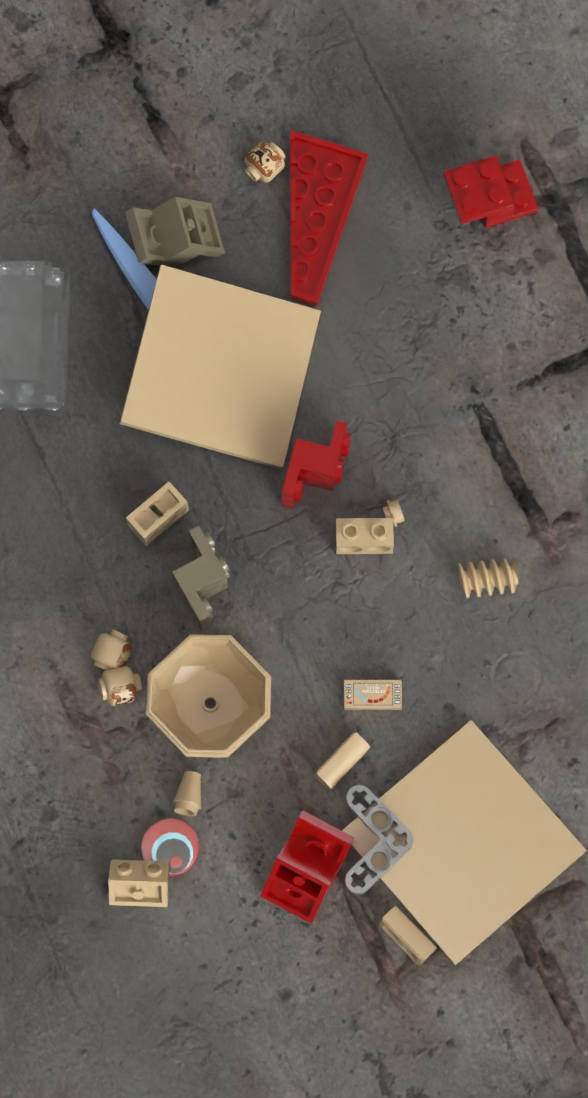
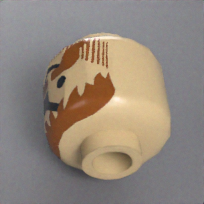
[245,142,285,183]
[91,629,133,670]
[98,666,142,706]

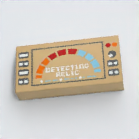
[344,680,402,710]

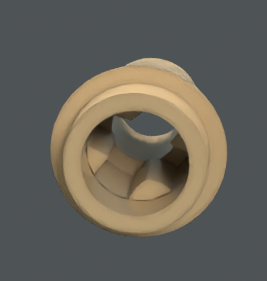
[173,771,201,816]

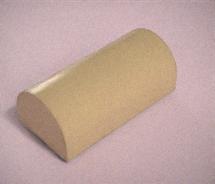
[314,732,370,790]
[379,906,437,966]

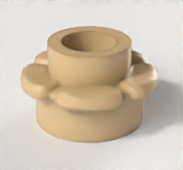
[383,500,405,527]

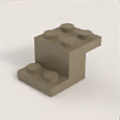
[125,197,225,268]
[172,526,230,633]

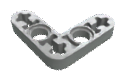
[345,785,413,895]

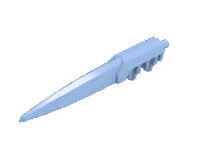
[92,208,156,310]

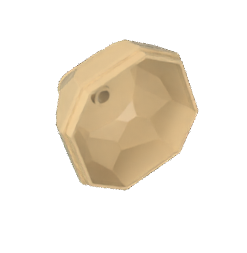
[146,634,271,758]

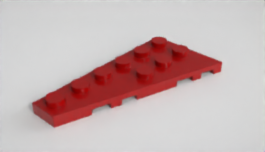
[290,130,369,306]

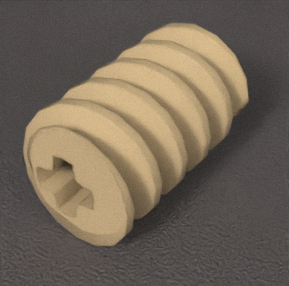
[458,557,518,599]

